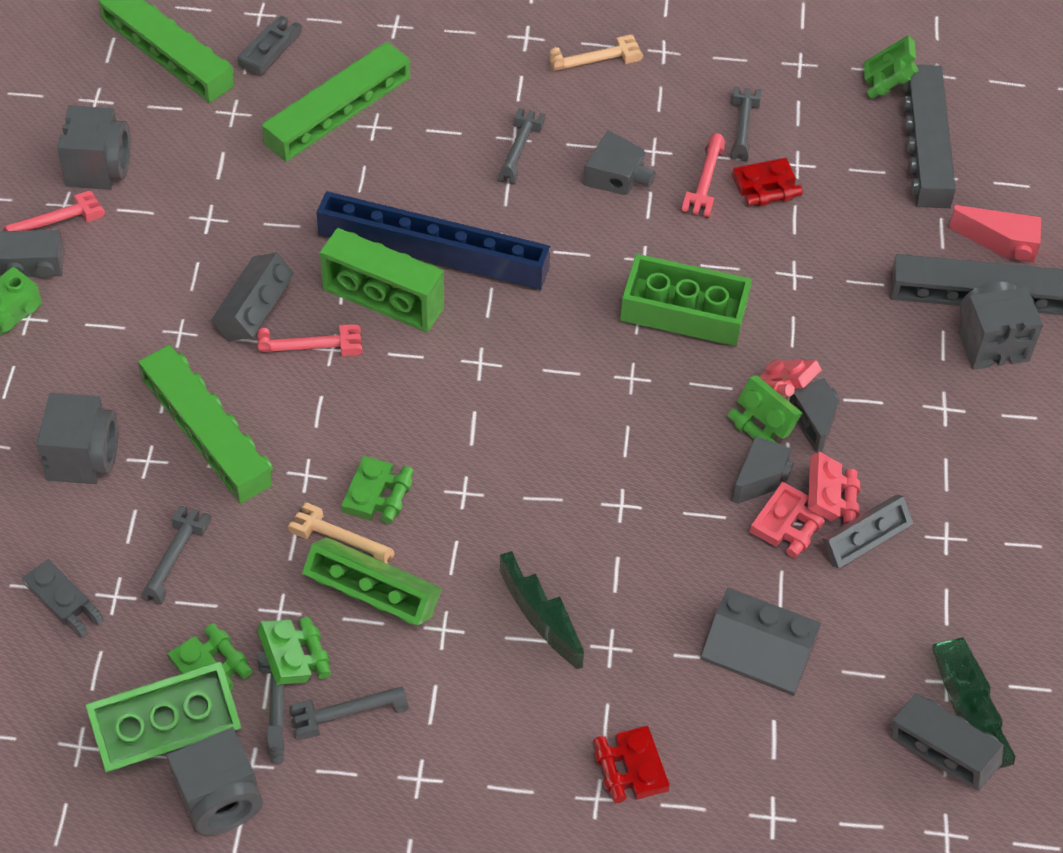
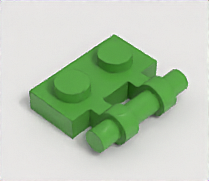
[864,35,918,99]
[727,375,802,444]
[341,456,414,524]
[257,617,332,685]
[167,623,253,691]

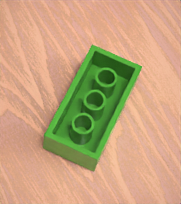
[320,228,444,333]
[620,254,752,347]
[86,662,242,772]

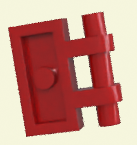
[732,157,803,207]
[593,726,670,803]

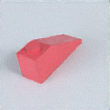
[949,205,1042,262]

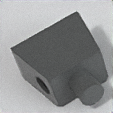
[583,130,656,195]

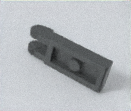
[237,15,302,76]
[22,559,104,638]

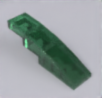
[500,551,584,669]
[932,637,1016,769]

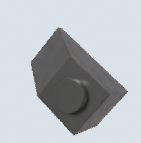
[789,378,839,453]
[732,436,794,504]

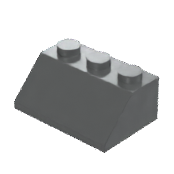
[700,587,821,696]

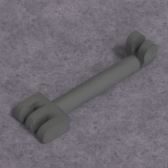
[731,86,762,161]
[498,108,546,184]
[142,506,211,604]
[257,651,284,764]
[289,686,409,740]

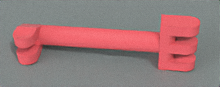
[682,133,725,218]
[3,191,105,231]
[257,324,362,357]

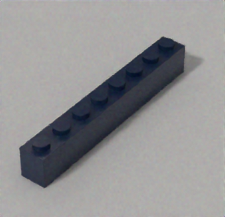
[316,191,551,290]

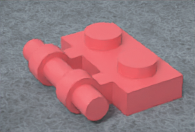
[759,359,822,398]
[808,451,860,525]
[750,482,825,558]

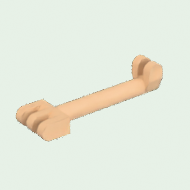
[549,35,643,71]
[287,503,395,564]

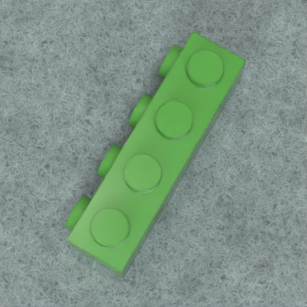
[0,266,42,336]
[302,537,442,625]

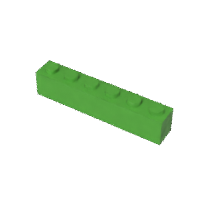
[98,0,234,103]
[262,42,410,162]
[138,344,273,504]

